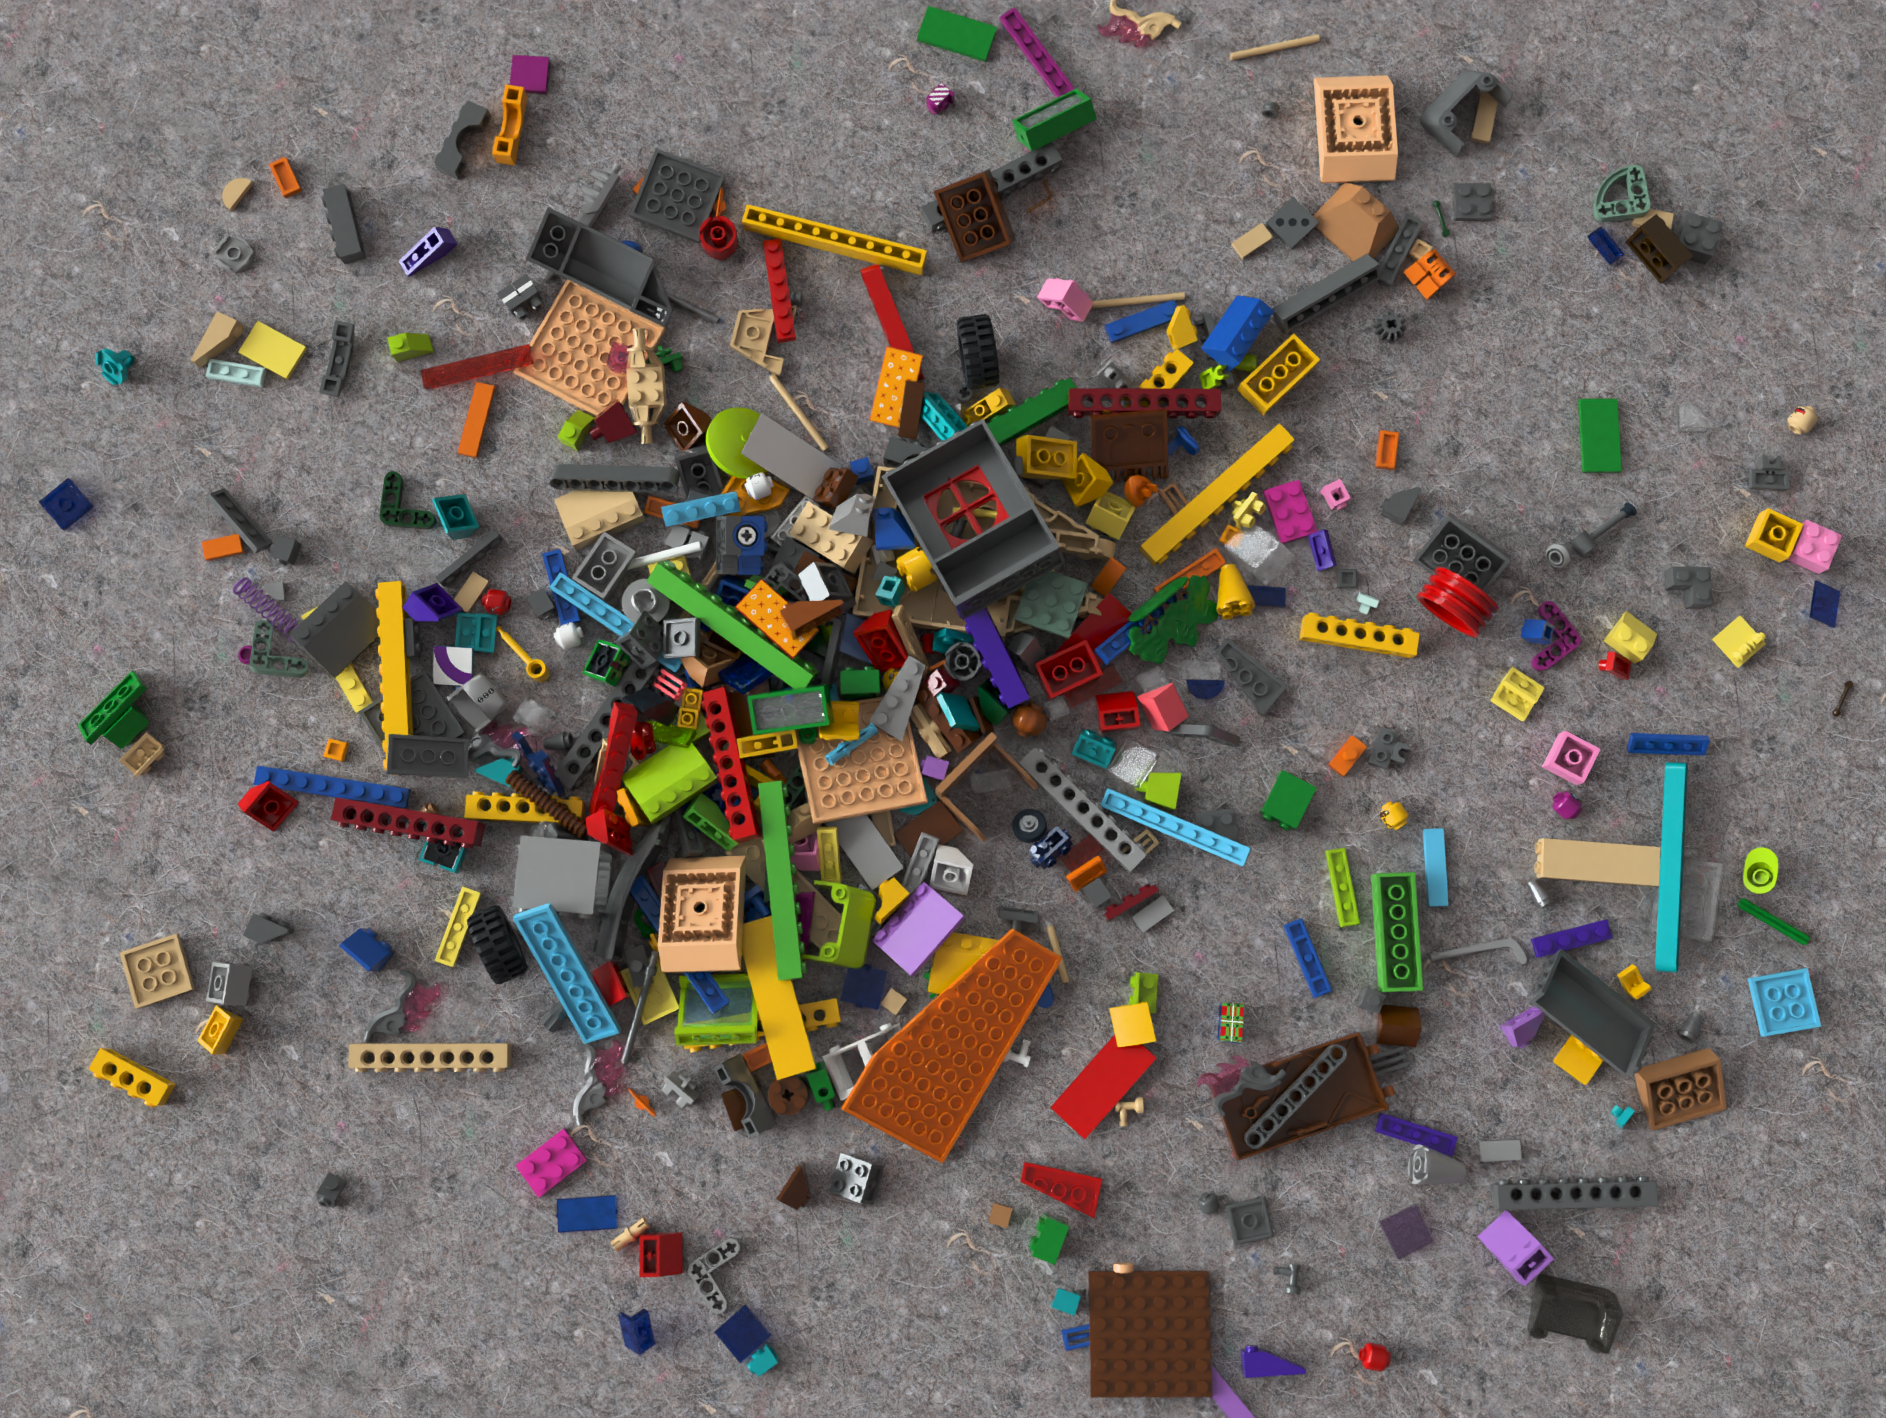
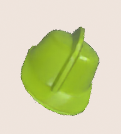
[1743,847,1779,894]

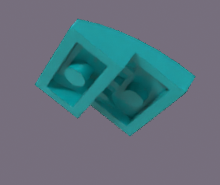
[454,612,497,653]

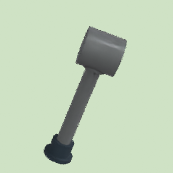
[1570,502,1637,557]

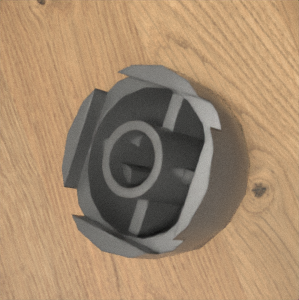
[944,642,984,681]

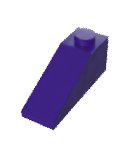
[399,227,458,276]
[1240,1345,1306,1378]

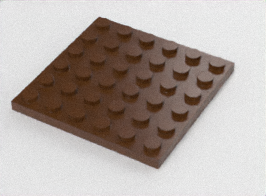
[1088,1271,1212,1397]

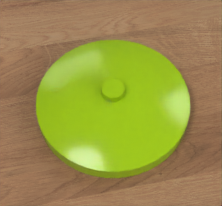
[706,407,769,479]

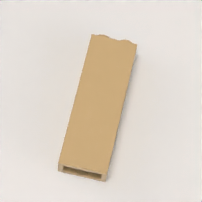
[1534,838,1660,887]

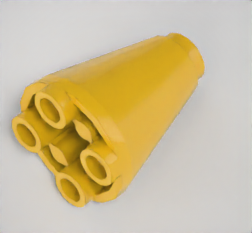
[1216,564,1255,620]

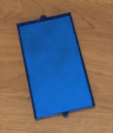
[555,1195,619,1233]

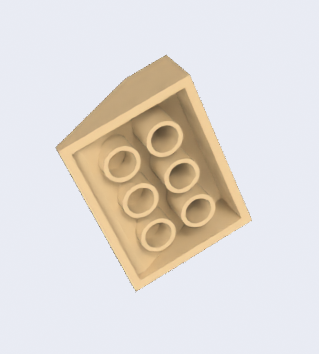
[554,490,646,551]

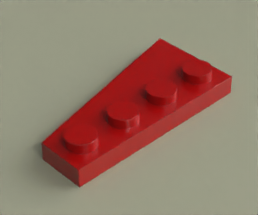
[1020,1161,1102,1218]

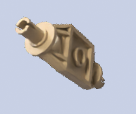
[626,328,667,444]

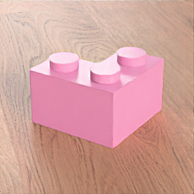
[1037,278,1094,322]

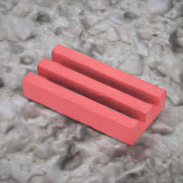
[653,668,687,701]

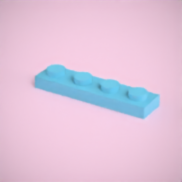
[661,491,741,527]

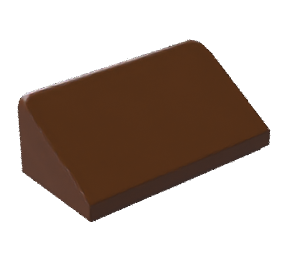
[968,697,994,736]
[721,1088,746,1131]

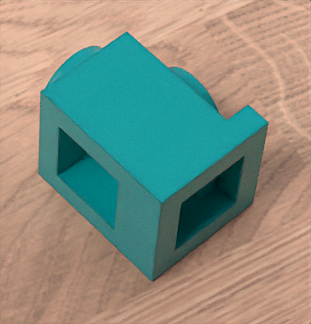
[875,575,906,608]
[747,1342,780,1377]

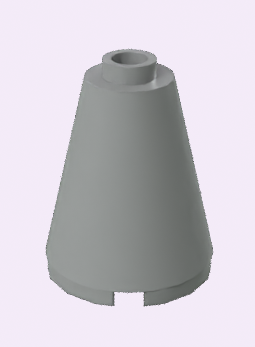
[1408,1145,1467,1185]

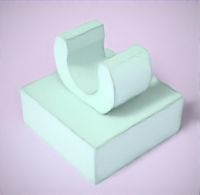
[1357,592,1379,614]

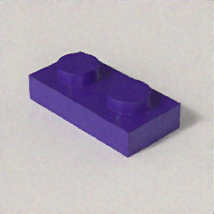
[1308,529,1337,572]

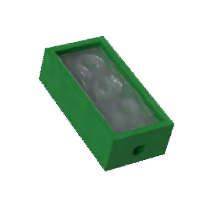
[1012,88,1097,151]
[747,684,834,735]

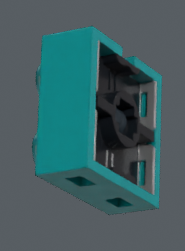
[418,827,468,874]

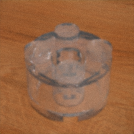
[513,695,560,738]

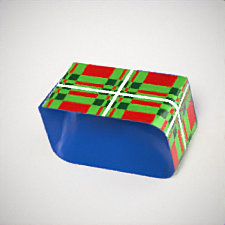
[1218,1003,1244,1044]

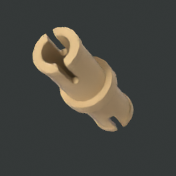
[611,1217,651,1252]

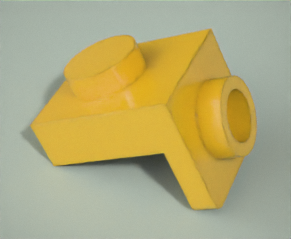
[1617,964,1652,999]

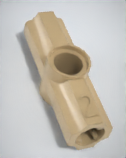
[910,703,952,759]

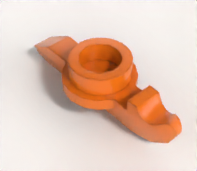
[713,187,726,217]
[628,1088,657,1117]

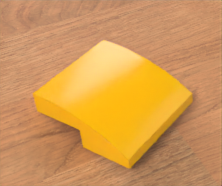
[1109,1001,1156,1047]

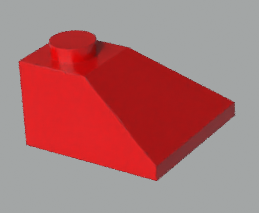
[238,781,299,832]

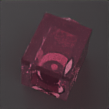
[606,342,632,374]

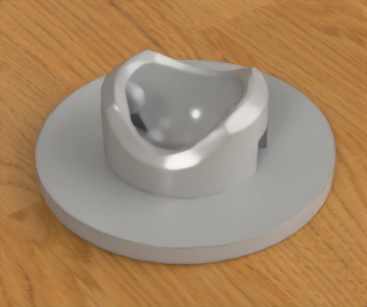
[622,579,670,623]

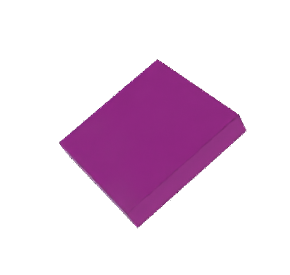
[509,55,550,94]

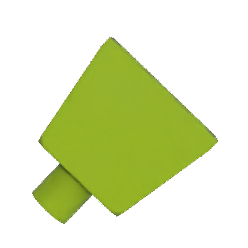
[1134,773,1181,811]

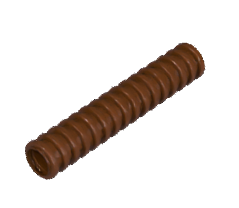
[505,770,587,839]

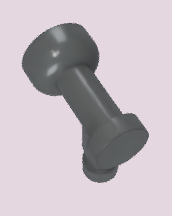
[1273,1263,1301,1294]

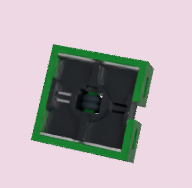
[582,639,630,687]

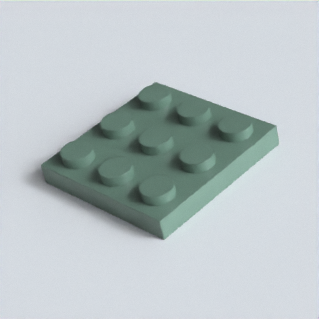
[1014,571,1088,639]

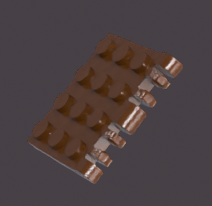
[1090,409,1169,482]

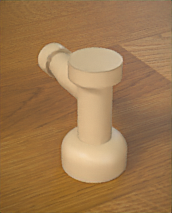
[1115,1097,1143,1126]

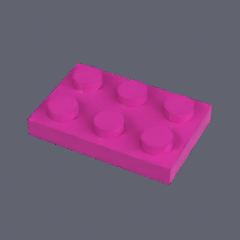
[1262,480,1318,545]
[515,1128,588,1198]

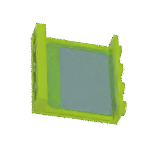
[674,973,758,1046]

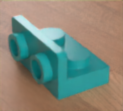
[932,628,976,655]
[1071,729,1117,769]

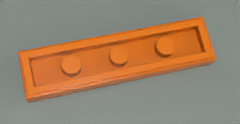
[457,382,496,458]
[1153,548,1227,593]

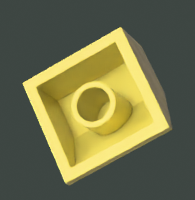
[1086,491,1136,540]
[1604,611,1657,664]

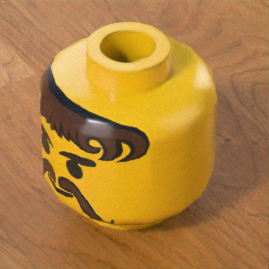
[1379,801,1409,830]

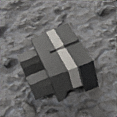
[497,274,544,321]

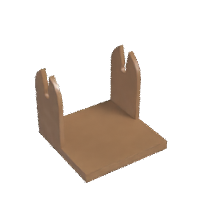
[935,732,1038,842]

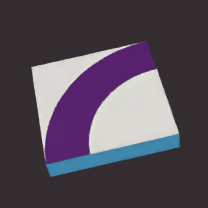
[433,645,474,686]

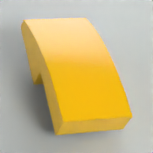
[677,687,704,729]

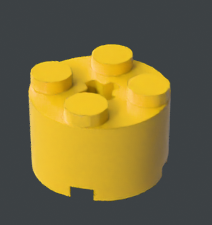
[896,547,937,592]

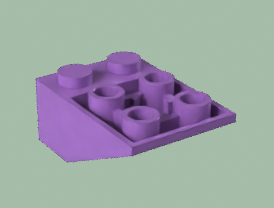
[1477,1210,1554,1286]

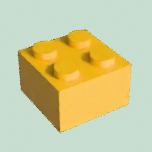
[1745,508,1803,563]

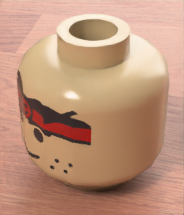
[1788,406,1818,435]

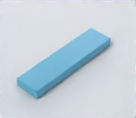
[1423,828,1449,907]

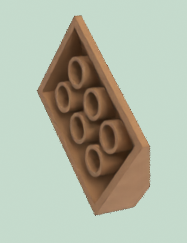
[1635,1048,1726,1131]

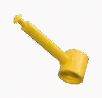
[496,626,550,683]

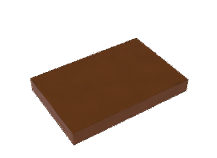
[894,800,963,858]

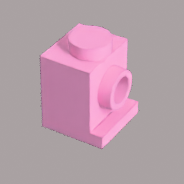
[1320,479,1351,511]

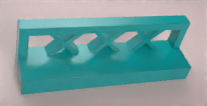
[920,392,968,440]

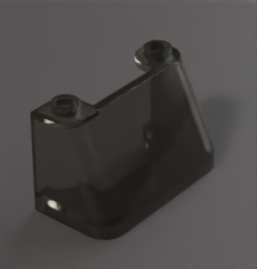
[1527,1274,1623,1354]

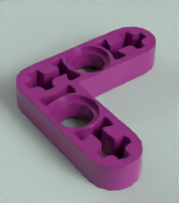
[1531,601,1581,671]

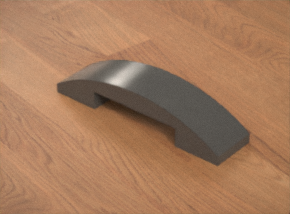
[319,320,355,397]

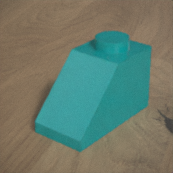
[475,757,524,789]

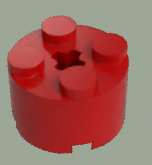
[699,216,739,260]

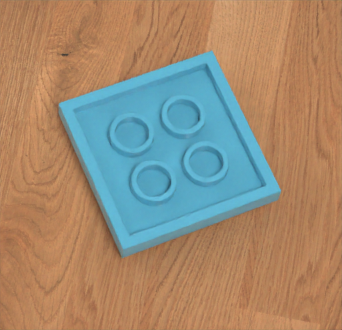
[1747,968,1821,1037]

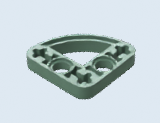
[1593,165,1650,222]

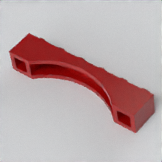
[588,702,638,815]

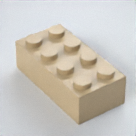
[789,501,874,574]

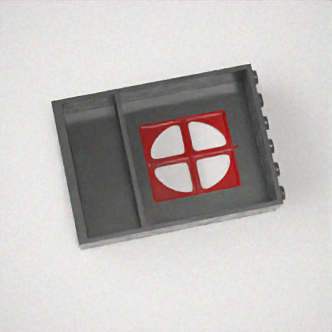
[882,419,1066,620]

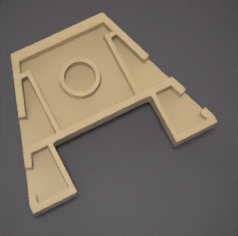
[730,305,798,377]

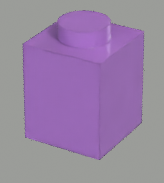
[920,755,949,782]

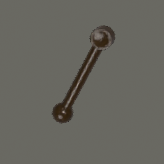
[1832,681,1853,717]

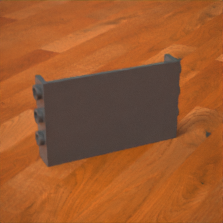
[1530,949,1656,1077]

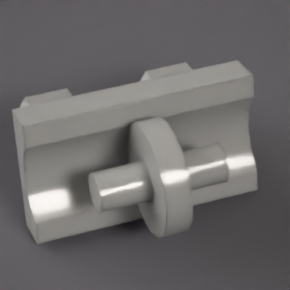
[1097,360,1132,388]
[662,1072,700,1109]

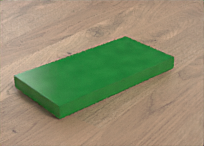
[917,6,997,62]
[1578,399,1622,473]
[78,670,147,745]

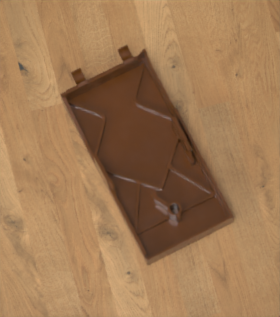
[1208,1032,1395,1161]

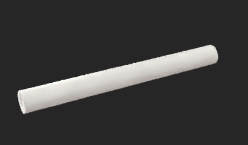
[627,541,703,570]

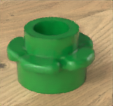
[798,727,818,745]

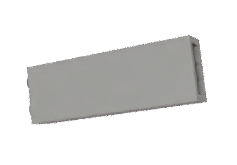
[805,794,905,891]

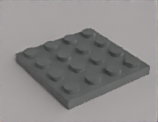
[629,148,726,243]
[359,669,466,776]

